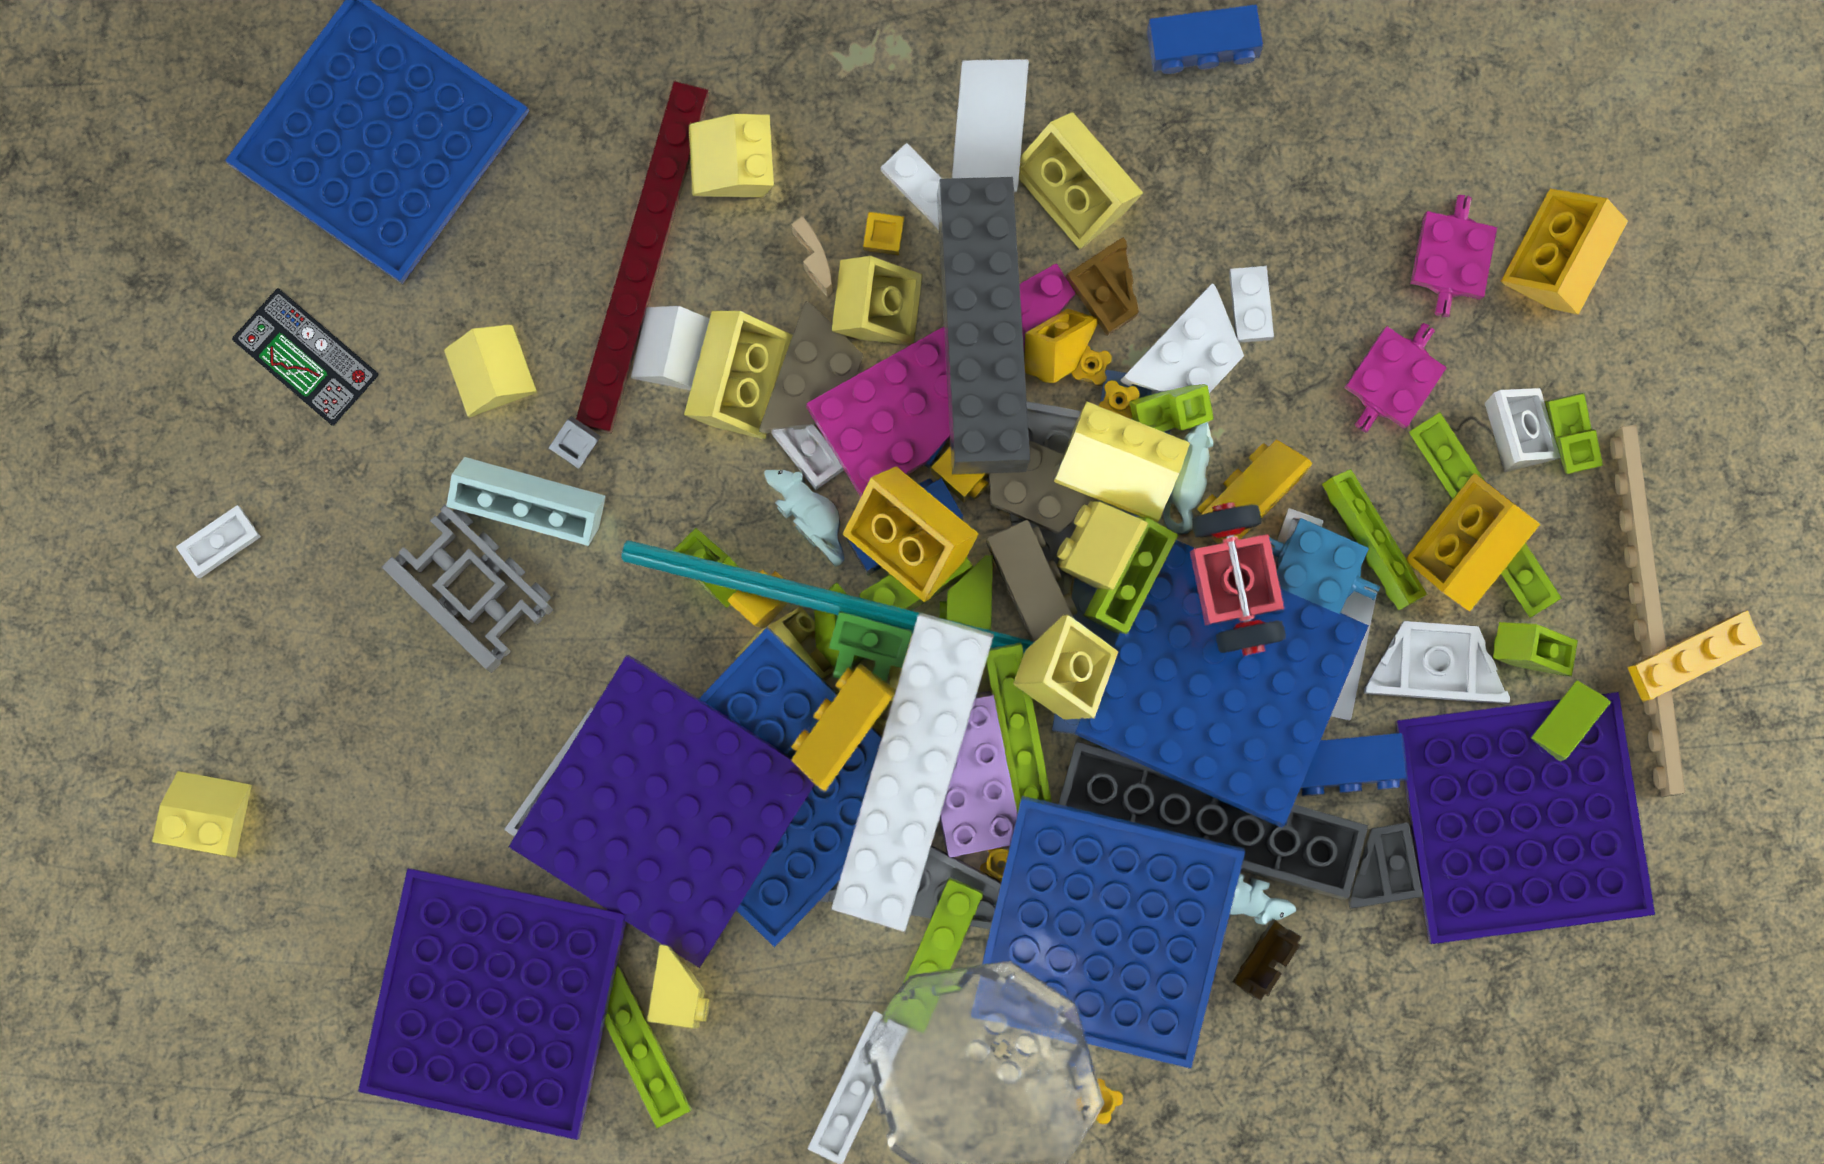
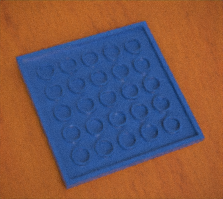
[225,0,530,284]
[1074,540,1369,828]
[699,627,882,947]
[970,796,1245,1069]

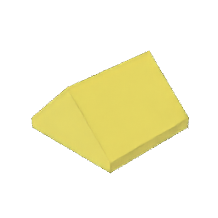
[444,325,537,418]

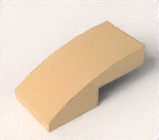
[791,216,833,297]

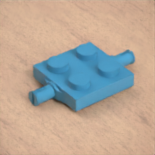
[1264,518,1380,614]

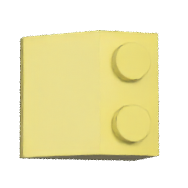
[689,114,774,198]
[832,256,922,345]
[1057,501,1148,590]
[1013,615,1119,720]
[152,771,252,858]
[647,945,710,1028]

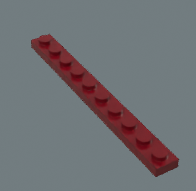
[576,81,709,434]

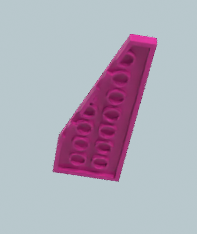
[806,263,1075,497]

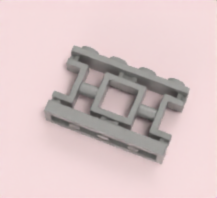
[382,505,553,673]

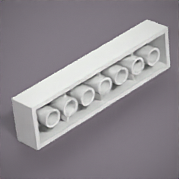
[831,613,994,932]

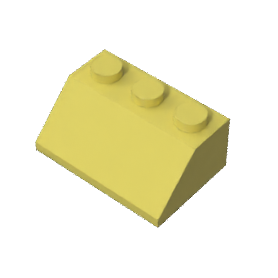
[1019,112,1143,249]
[684,311,793,439]
[1054,401,1190,523]

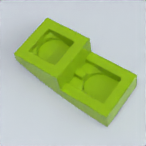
[1129,384,1214,432]
[1545,393,1603,474]

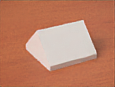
[631,306,710,390]
[1485,388,1560,472]

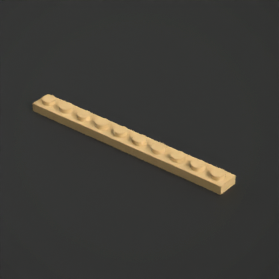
[1610,425,1685,797]

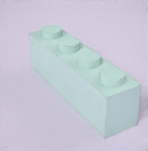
[446,457,605,546]

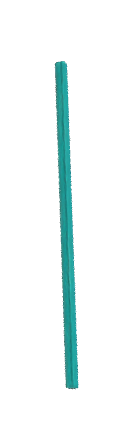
[621,540,1035,654]

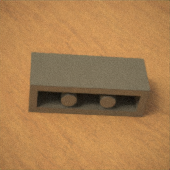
[986,519,1078,641]

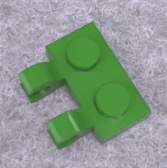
[829,611,912,682]

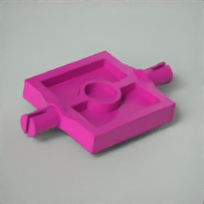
[1410,195,1497,317]
[1344,323,1447,433]

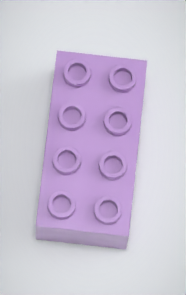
[939,691,1017,858]

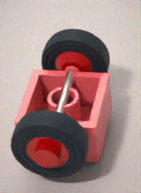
[1190,502,1286,656]

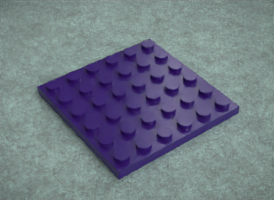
[508,654,815,968]
[1395,692,1655,944]
[358,868,626,1140]

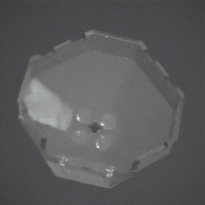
[861,961,1104,1164]

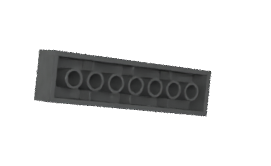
[937,177,1030,474]
[1058,742,1368,900]

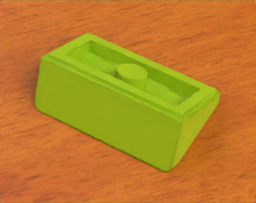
[1531,680,1611,762]

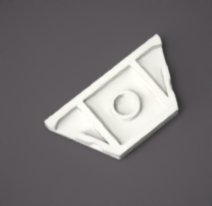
[1120,284,1244,394]
[1364,621,1510,704]

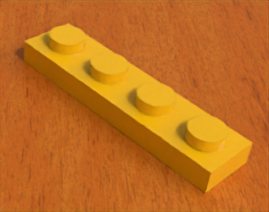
[1627,610,1762,702]

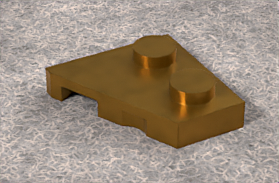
[1066,237,1139,336]

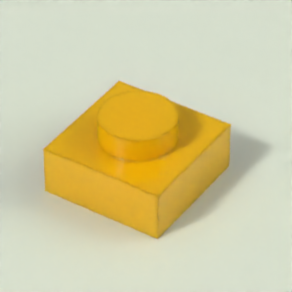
[863,212,904,255]

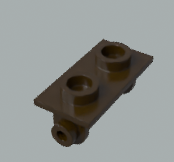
[1232,919,1302,1001]

